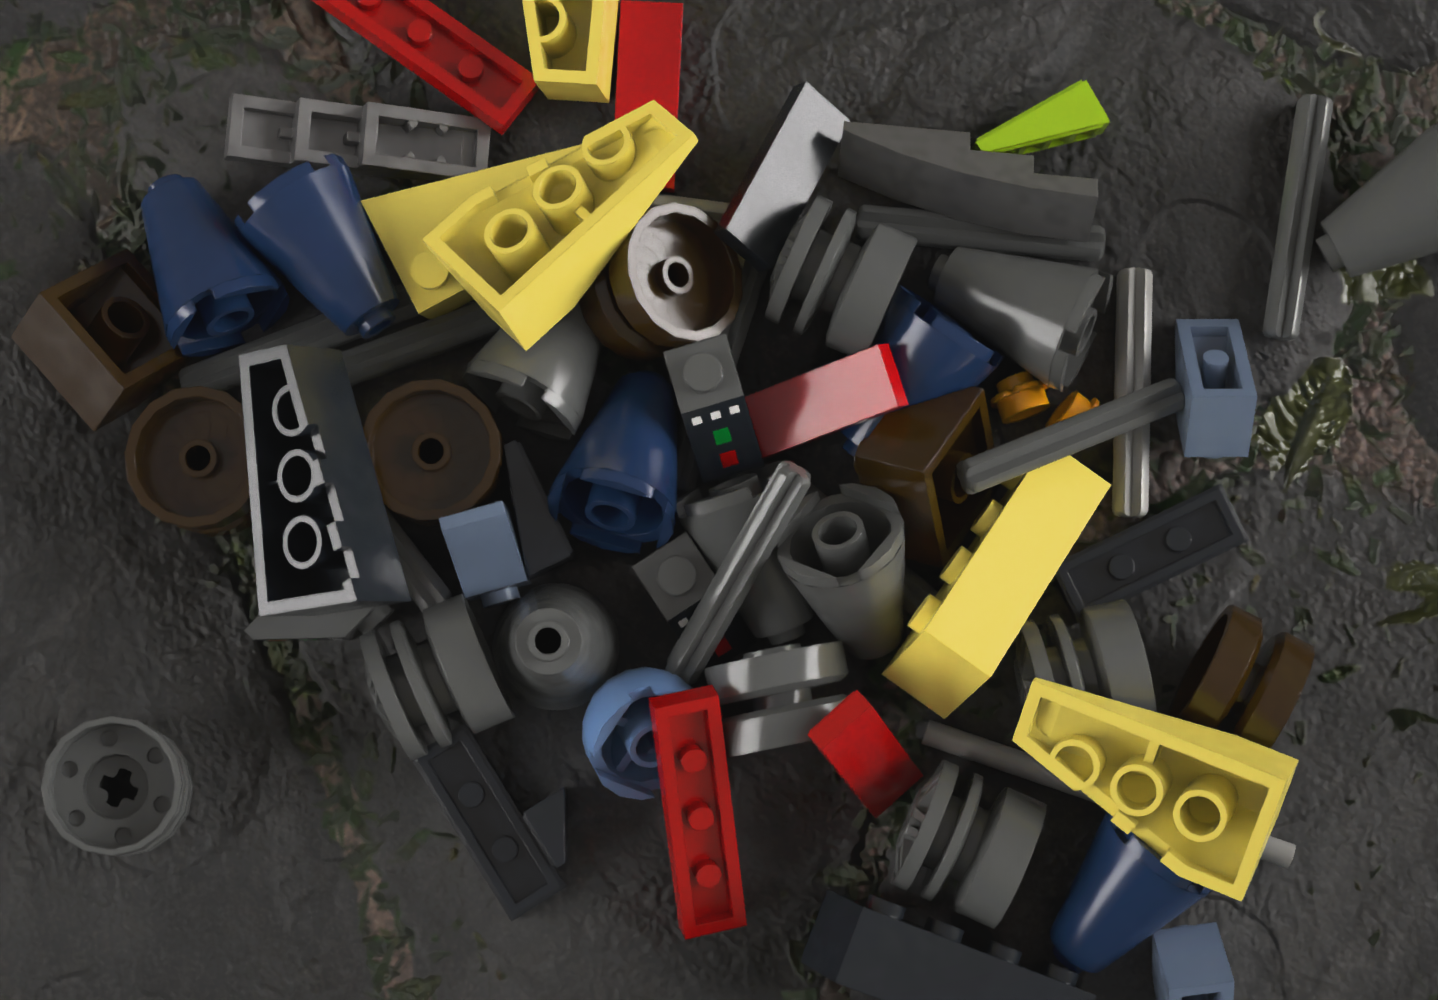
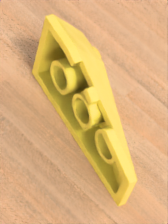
[422,100,698,351]
[1012,677,1299,902]

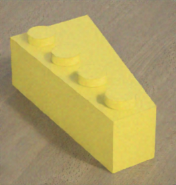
[522,0,620,103]
[361,144,654,320]
[882,455,1111,719]

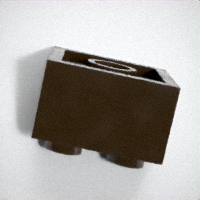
[11,248,194,431]
[854,386,1001,568]

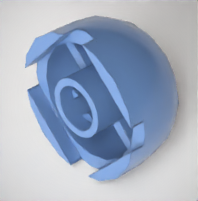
[582,666,693,800]

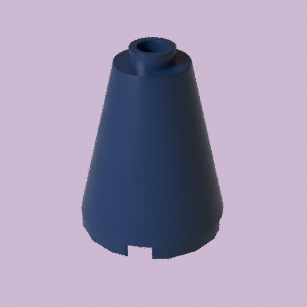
[234,154,400,339]
[141,174,290,357]
[840,284,1005,457]
[547,370,678,553]
[1049,812,1213,973]

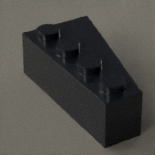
[239,344,411,616]
[800,889,1097,1000]

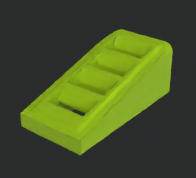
[972,79,1110,155]

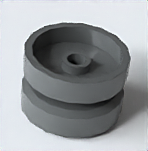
[704,641,849,758]

